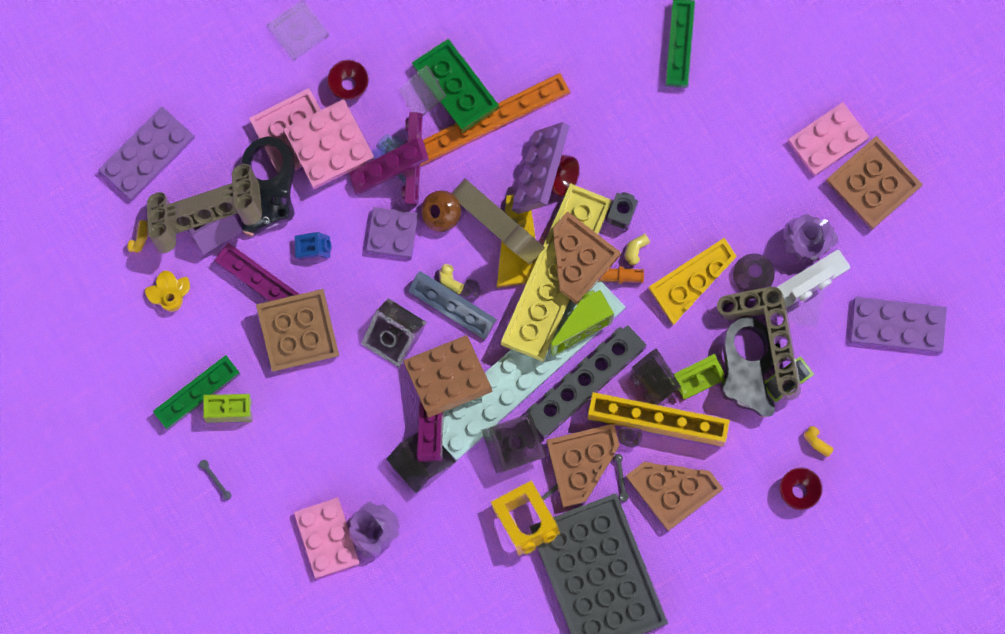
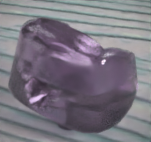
[458,279,481,303]
[618,426,643,447]

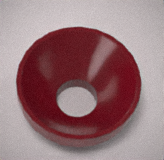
[328,60,369,101]
[551,155,580,196]
[780,468,823,510]

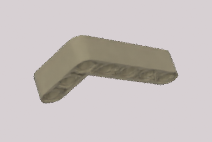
[452,178,545,265]
[717,287,801,400]

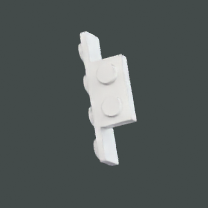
[768,250,850,308]

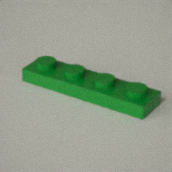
[665,0,695,88]
[153,355,241,431]

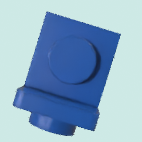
[295,232,332,259]

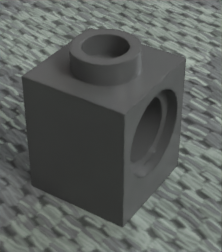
[607,192,638,230]

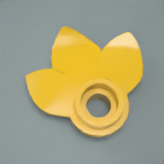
[145,270,190,312]

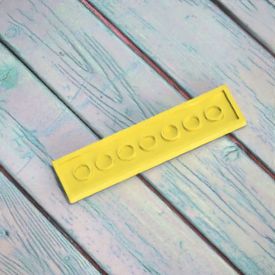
[501,184,612,362]

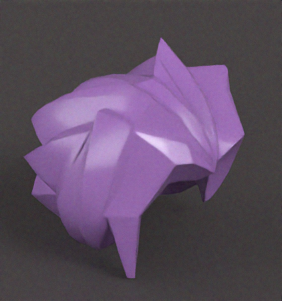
[783,214,838,262]
[349,502,400,558]

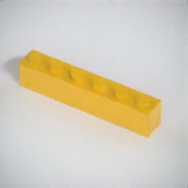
[587,392,730,447]

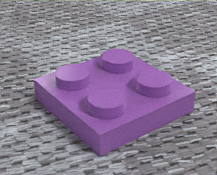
[366,207,419,259]

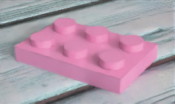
[787,102,870,177]
[294,498,360,579]

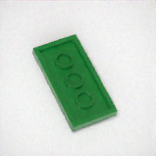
[411,38,500,133]

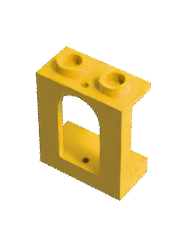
[490,480,560,556]

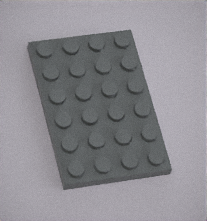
[529,493,668,634]

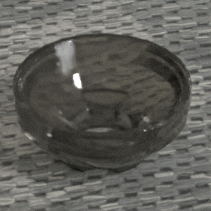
[733,253,775,292]

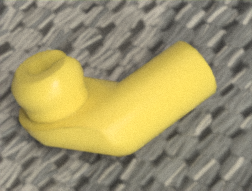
[624,233,650,265]
[438,264,464,294]

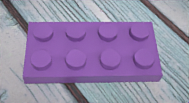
[99,106,195,201]
[512,122,570,214]
[850,297,947,353]

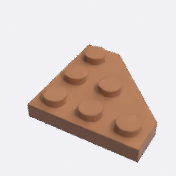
[553,211,621,305]
[546,424,620,508]
[626,462,724,532]

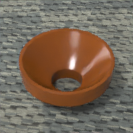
[421,190,461,232]

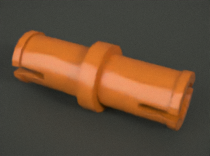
[598,266,644,285]

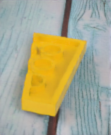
[497,194,538,288]
[648,237,737,326]

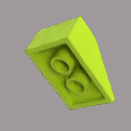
[550,290,614,356]

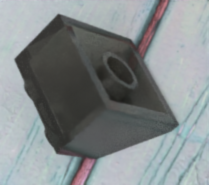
[361,298,427,367]
[630,348,681,406]
[481,413,546,473]
[386,433,456,494]

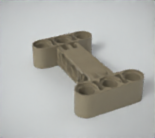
[147,164,262,253]

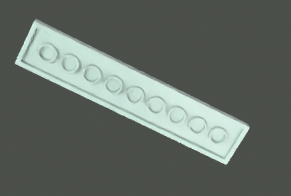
[443,281,626,461]

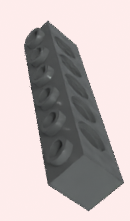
[525,325,646,440]

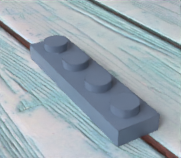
[408,271,497,340]

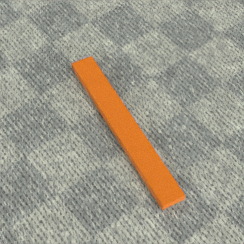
[420,73,571,167]

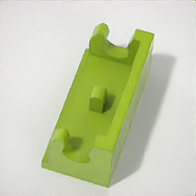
[672,354,725,400]
[203,394,253,423]

